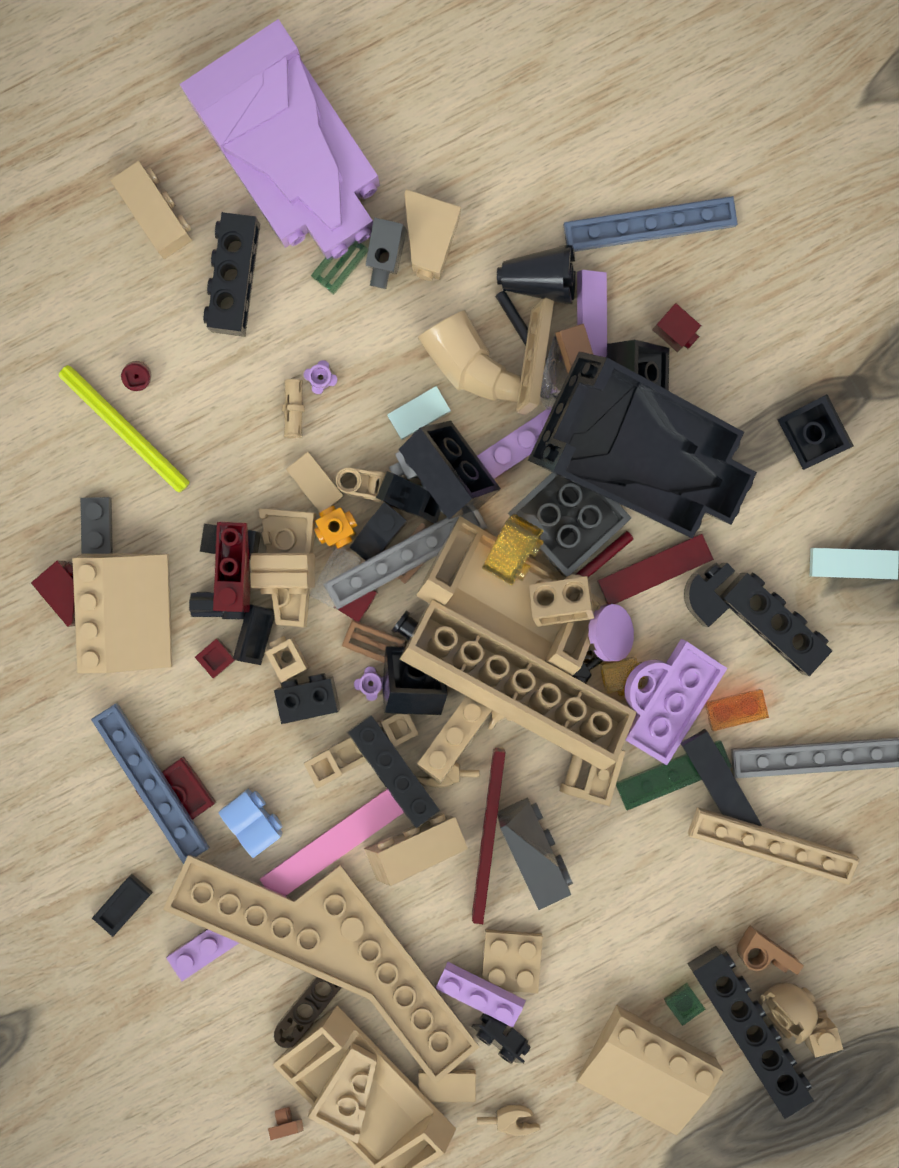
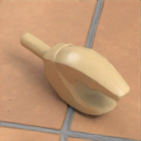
[417,762,480,788]
[477,1105,541,1136]

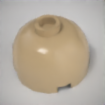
[759,982,818,1044]

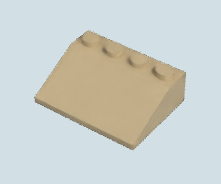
[73,554,172,673]
[576,1005,723,1135]

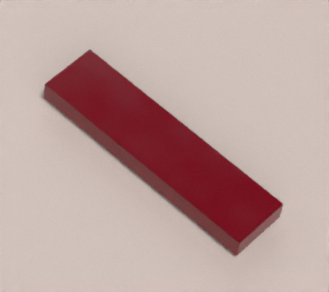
[597,534,714,604]

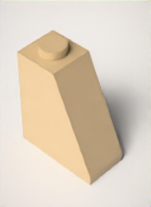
[404,189,461,281]

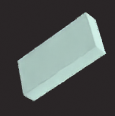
[387,386,451,440]

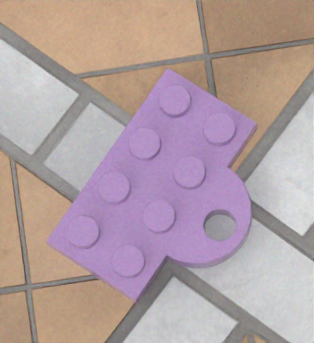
[625,639,728,765]

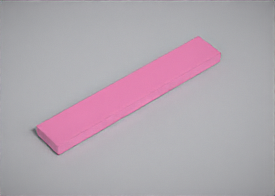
[260,789,404,896]

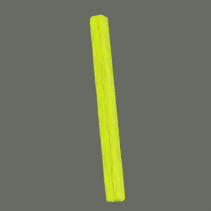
[58,365,189,492]

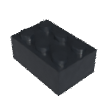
[398,420,501,519]

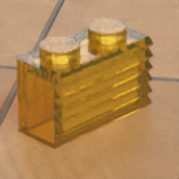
[482,514,544,586]

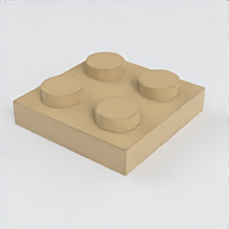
[482,929,543,993]

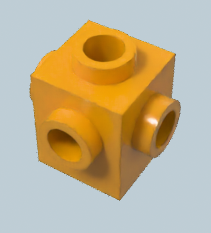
[314,506,358,549]

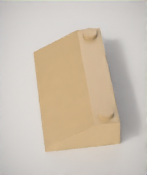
[416,516,607,676]
[273,1005,456,1168]

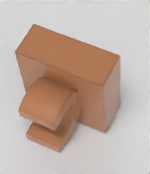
[268,1107,304,1141]

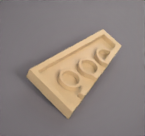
[259,509,317,628]

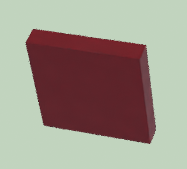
[135,756,216,820]

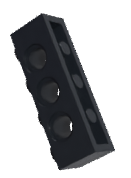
[203,212,260,337]
[720,572,833,677]
[346,715,440,828]

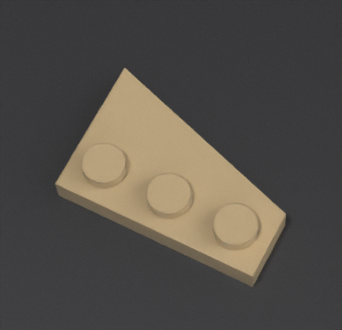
[308,1043,377,1144]

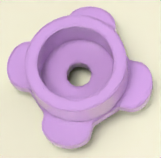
[304,360,337,394]
[354,666,383,701]

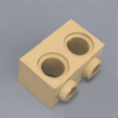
[529,575,594,627]

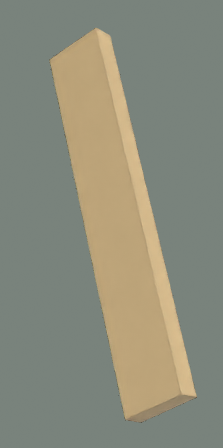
[687,807,860,885]

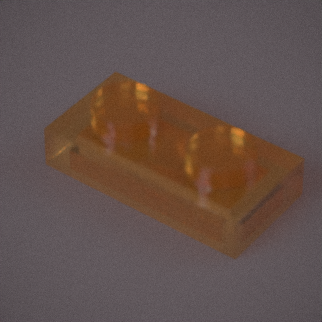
[705,689,769,731]

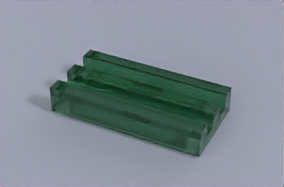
[311,241,368,295]

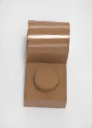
[737,925,804,975]

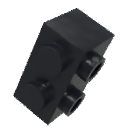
[274,673,340,724]

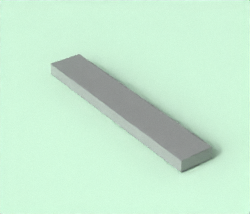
[323,510,488,610]
[731,737,899,778]

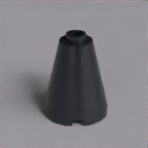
[497,245,576,304]

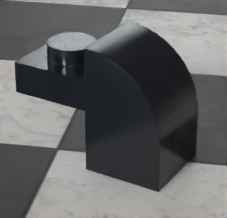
[376,471,441,524]
[684,562,735,627]

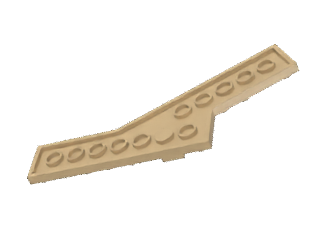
[163,854,479,1085]

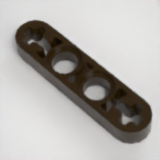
[274,977,342,1048]

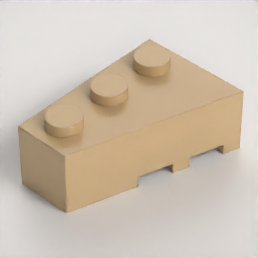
[364,813,468,886]

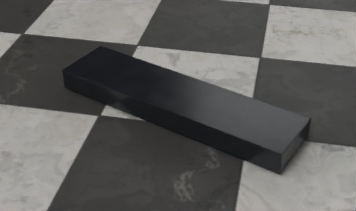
[680,729,762,826]

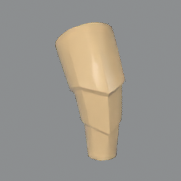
[418,310,521,402]

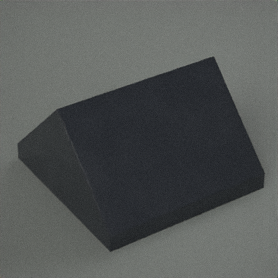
[777,394,854,470]

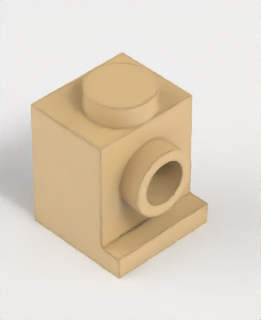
[265,636,310,683]
[804,1010,843,1058]

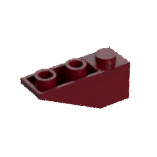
[213,522,251,612]

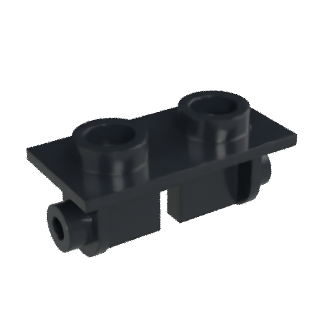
[471,1013,531,1064]

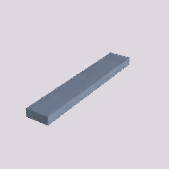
[563,196,738,252]
[91,703,210,864]

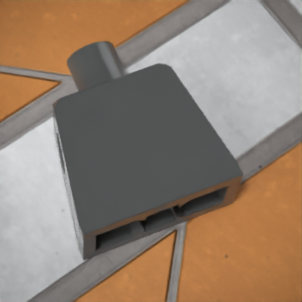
[366,217,407,289]

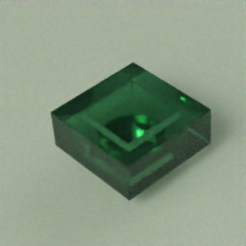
[664,983,706,1026]

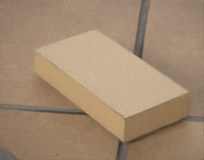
[286,452,344,512]
[419,1070,476,1102]

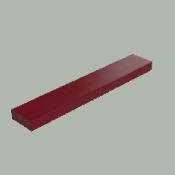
[472,748,506,925]

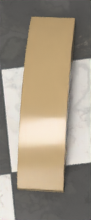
[303,714,419,789]

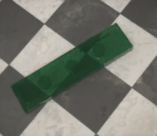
[616,740,732,811]

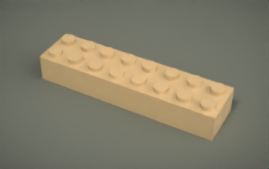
[400,600,637,771]

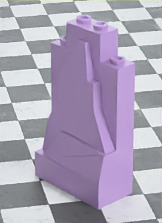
[180,19,380,261]

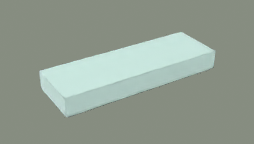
[809,548,899,579]

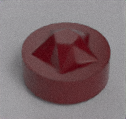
[121,361,151,391]

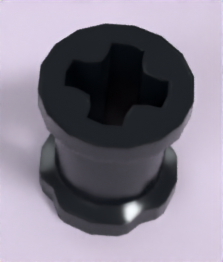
[391,610,418,640]

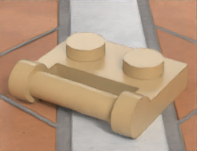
[559,750,626,807]

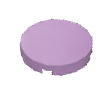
[589,604,634,662]

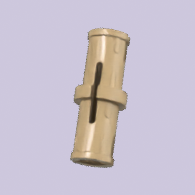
[282,379,305,438]

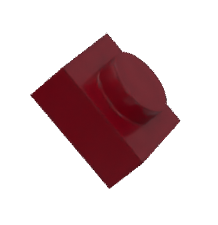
[195,638,236,679]

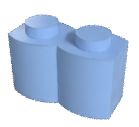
[218,788,283,858]

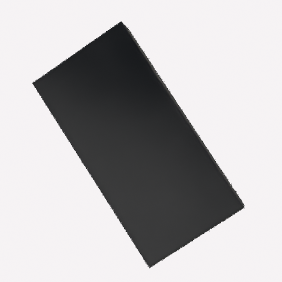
[233,604,275,665]
[92,874,153,937]

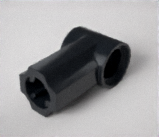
[189,592,246,619]

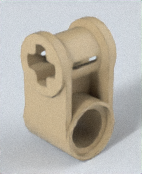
[336,468,386,503]

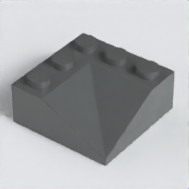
[508,473,631,578]
[498,797,573,910]

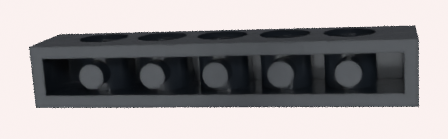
[687,946,814,1119]

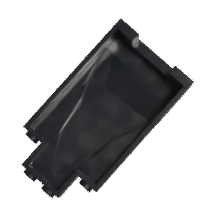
[528,352,757,539]

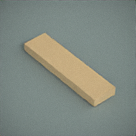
[516,298,554,415]

